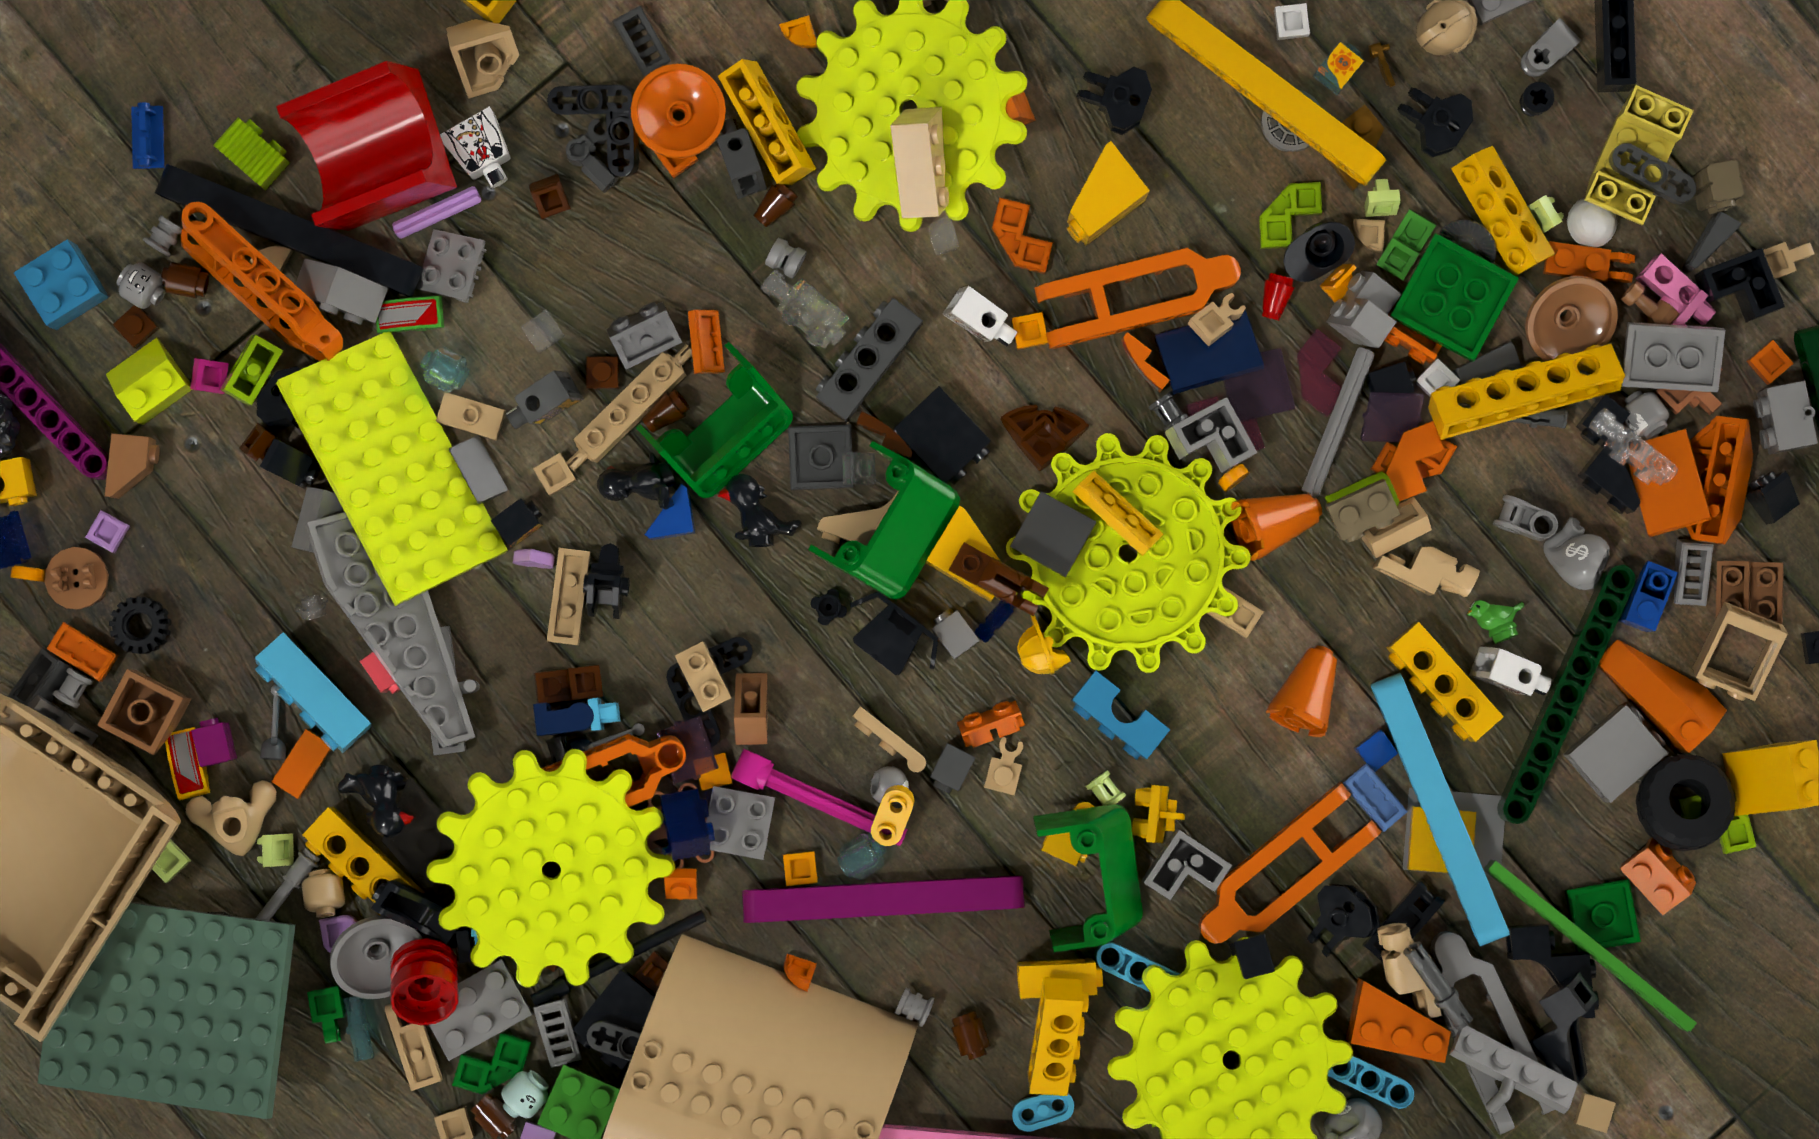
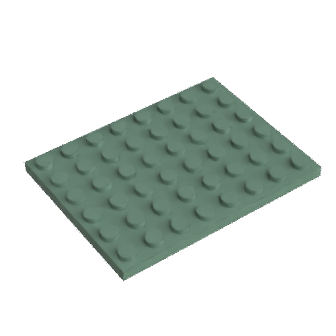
[37,902,295,1119]

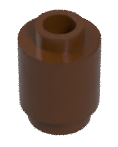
[161,262,210,299]
[951,1011,991,1060]
[470,1093,517,1139]

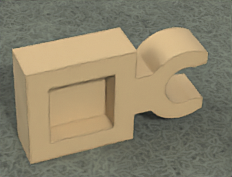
[1188,293,1246,346]
[984,737,1023,796]

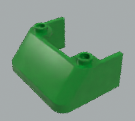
[636,342,793,498]
[808,441,960,599]
[1033,804,1143,952]

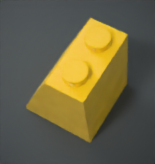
[1067,141,1150,246]
[926,506,1000,602]
[1722,740,1819,816]

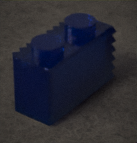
[660,789,715,861]

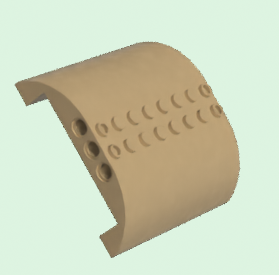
[0,693,181,1042]
[602,934,919,1139]

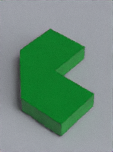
[452,1032,532,1094]

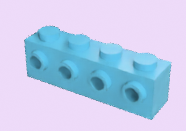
[255,632,371,753]

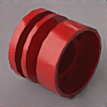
[390,938,459,1025]

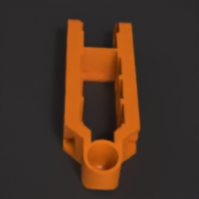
[181,201,343,361]
[1034,248,1241,349]
[542,734,686,807]
[1198,782,1382,944]

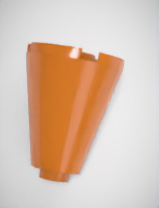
[1231,494,1322,561]
[1266,645,1337,737]

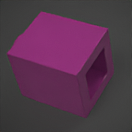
[191,718,237,767]

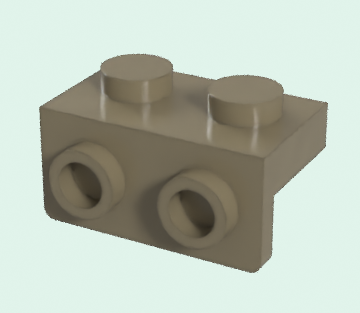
[1325,479,1400,542]

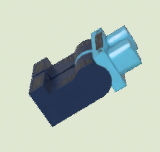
[533,698,621,736]

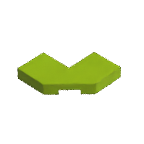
[1259,182,1322,249]
[1677,795,1757,854]

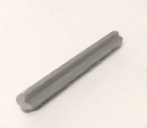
[1302,347,1375,497]

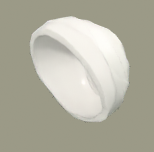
[1567,198,1617,248]

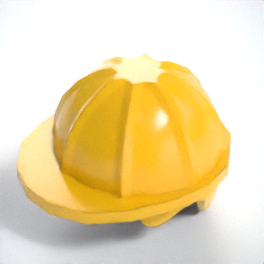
[1017,615,1071,675]

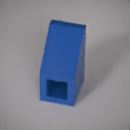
[1618,561,1678,632]

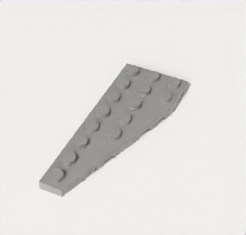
[305,512,475,748]

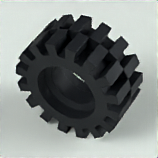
[109,597,172,654]

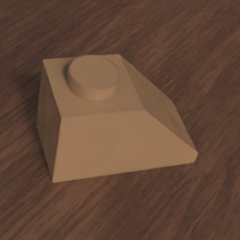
[105,433,160,499]
[734,673,768,745]

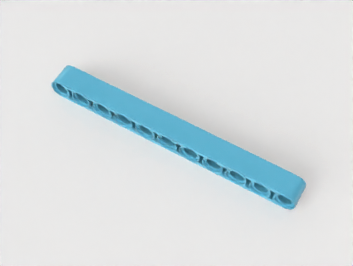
[1094,942,1414,1109]

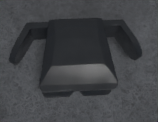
[850,592,939,675]

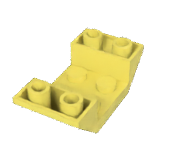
[1584,85,1694,225]

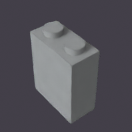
[1563,705,1668,803]

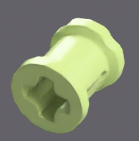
[1085,770,1126,806]

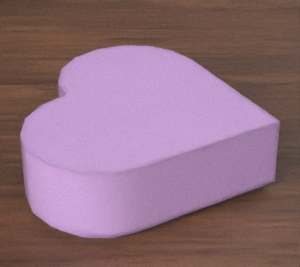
[513,549,555,569]
[319,915,358,953]

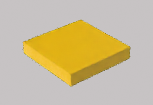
[1407,806,1476,873]

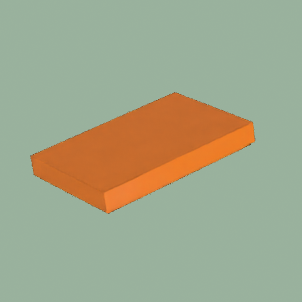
[1624,429,1712,537]

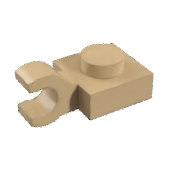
[1763,242,1814,279]

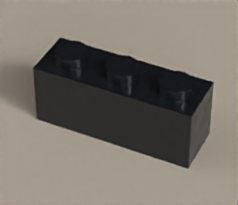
[1594,0,1637,92]

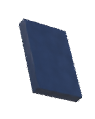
[1155,310,1264,395]

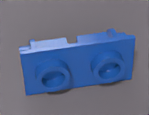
[131,102,165,169]

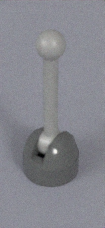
[260,684,286,760]

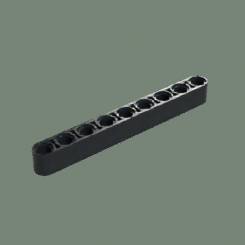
[155,164,424,298]

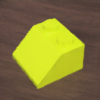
[106,337,192,425]

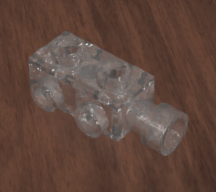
[760,269,850,349]
[1589,408,1678,486]

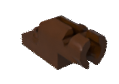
[948,542,1049,616]

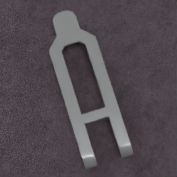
[1430,931,1555,1135]

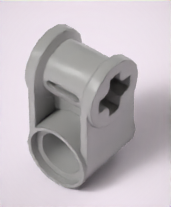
[1521,18,1582,77]
[1493,495,1558,541]

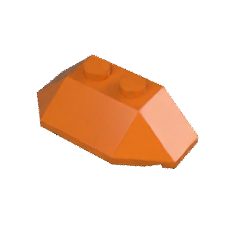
[1686,416,1753,545]

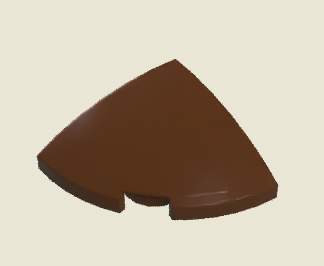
[1000,405,1089,471]

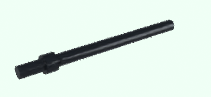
[530,910,707,1006]

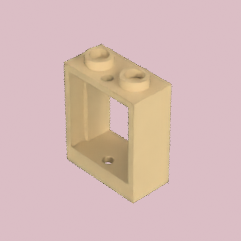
[1692,602,1788,701]

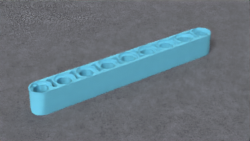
[1370,672,1510,947]

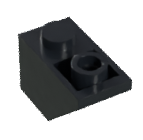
[1746,471,1800,525]

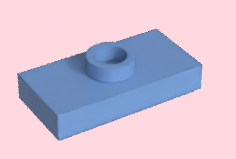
[1343,763,1408,833]

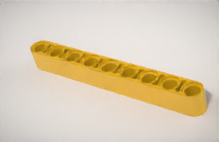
[1146,0,1386,186]

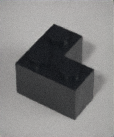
[1694,248,1785,323]

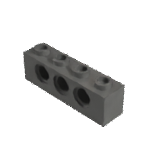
[815,298,923,423]

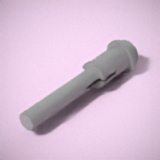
[255,847,321,921]

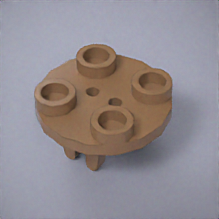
[45,547,109,610]

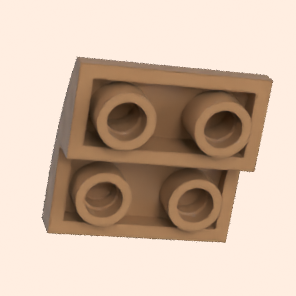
[1716,561,1784,625]

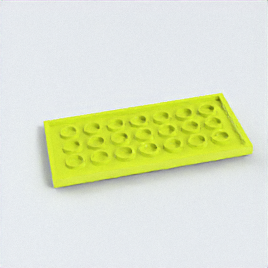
[276,332,508,606]

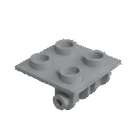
[416,229,487,303]
[701,786,775,860]

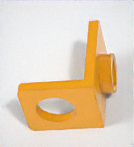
[1320,264,1356,303]

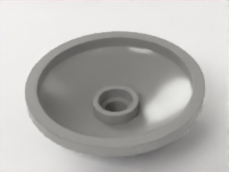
[330,916,423,999]

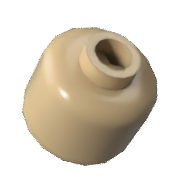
[302,869,345,918]

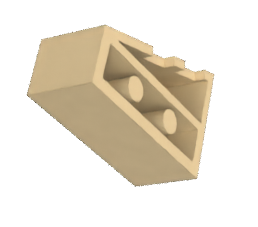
[890,107,949,218]

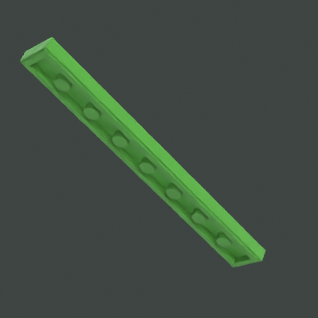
[1484,860,1697,1032]

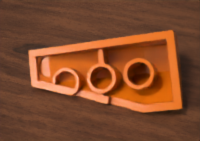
[1598,639,1727,753]

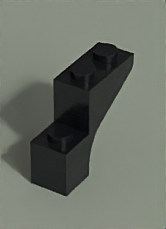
[1576,394,1640,514]
[371,878,461,945]
[1506,923,1599,1018]
[1530,972,1598,1084]

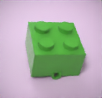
[537,1064,620,1139]

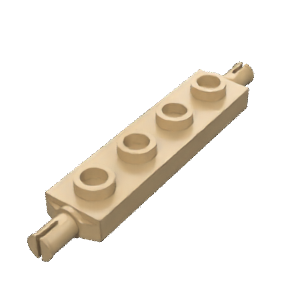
[566,344,692,472]

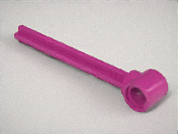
[731,748,908,846]

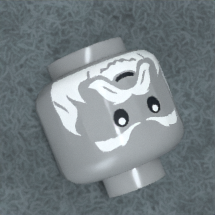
[1624,391,1669,439]

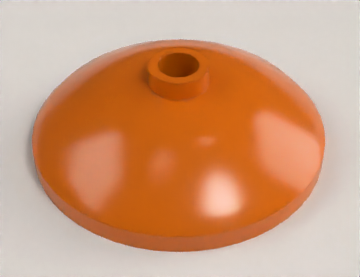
[631,64,726,158]

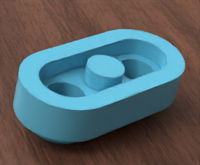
[1012,1093,1074,1132]

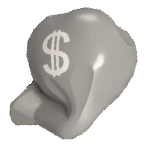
[1543,517,1610,590]
[1324,1098,1382,1139]

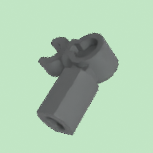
[566,118,618,193]

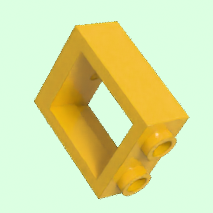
[1017,958,1103,999]

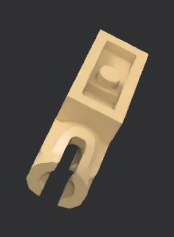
[1373,547,1480,597]
[1377,923,1441,1019]

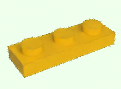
[1073,471,1164,556]

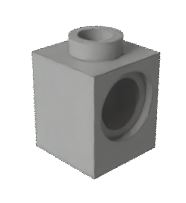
[932,610,980,660]

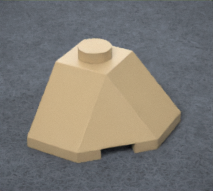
[446,19,519,99]

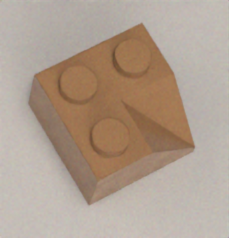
[97,669,192,755]

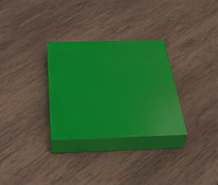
[1565,879,1641,953]

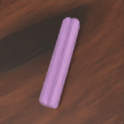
[392,186,481,239]

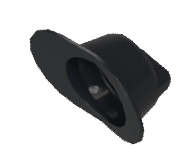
[1283,222,1355,282]

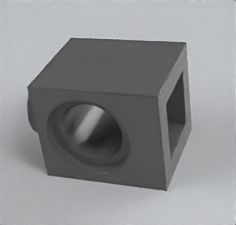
[930,743,976,794]

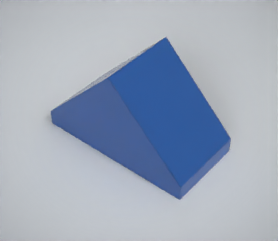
[644,484,695,540]

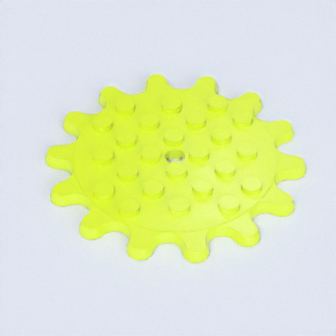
[796,0,1027,232]
[1006,433,1251,673]
[426,749,675,987]
[1107,937,1353,1139]

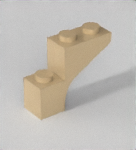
[817,491,899,546]

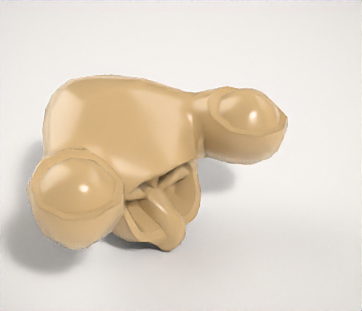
[186,780,277,856]

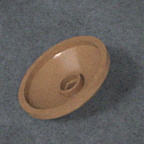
[1525,276,1618,361]

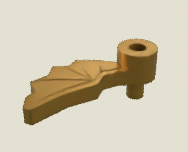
[1368,42,1395,87]

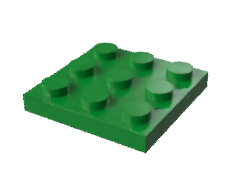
[1390,233,1519,362]

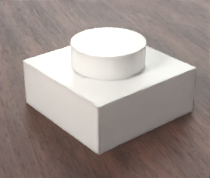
[1274,3,1310,40]
[1416,358,1460,397]

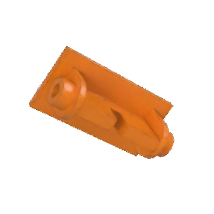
[957,700,1025,748]

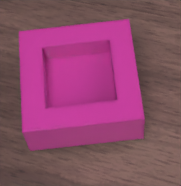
[190,358,229,394]

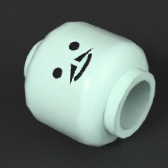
[501,1070,549,1118]

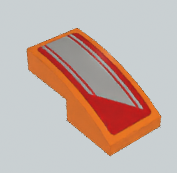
[1121,332,1170,393]

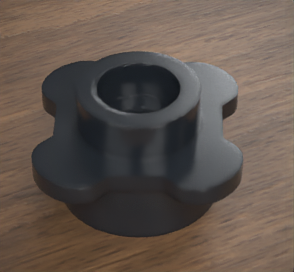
[810,589,847,625]

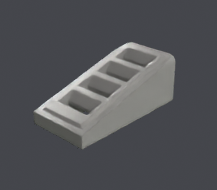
[1674,538,1714,606]
[533,998,582,1068]

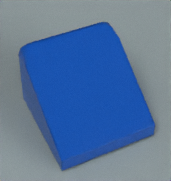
[1354,729,1398,772]

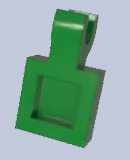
[307,986,346,1044]

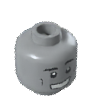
[116,262,166,309]

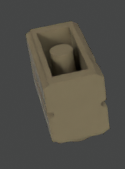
[1692,160,1744,215]

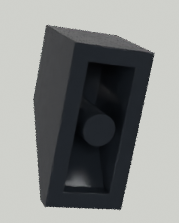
[259,438,320,489]

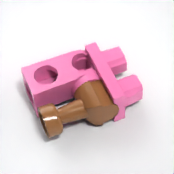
[1620,253,1716,326]

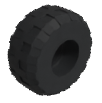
[1636,754,1736,851]

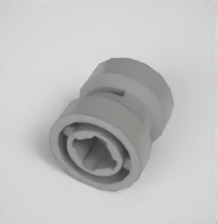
[765,237,807,279]

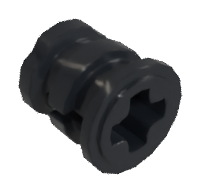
[1519,82,1554,117]

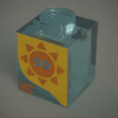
[1313,41,1364,96]

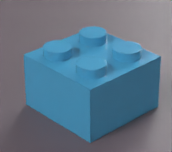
[13,239,109,330]

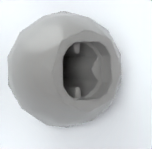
[870,766,909,805]

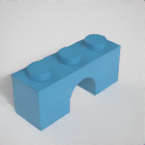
[1071,670,1170,760]

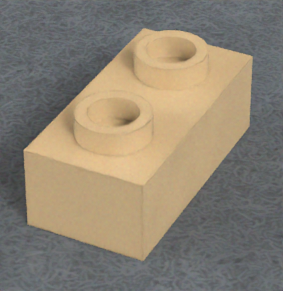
[1362,496,1432,558]
[675,641,732,712]

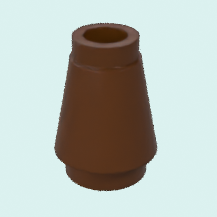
[753,183,798,227]
[642,389,690,433]

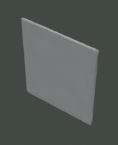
[1403,788,1505,877]

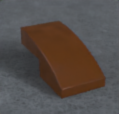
[857,411,913,461]
[534,665,603,704]

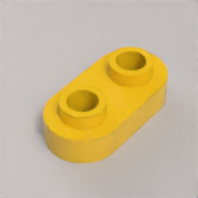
[871,785,915,846]

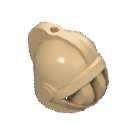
[1416,0,1478,56]

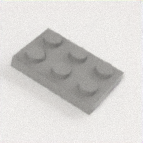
[1622,322,1726,392]
[429,958,534,1061]

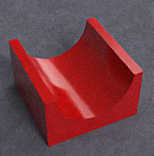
[276,61,457,231]

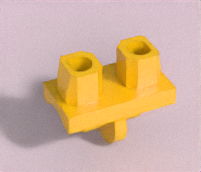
[1132,785,1185,843]

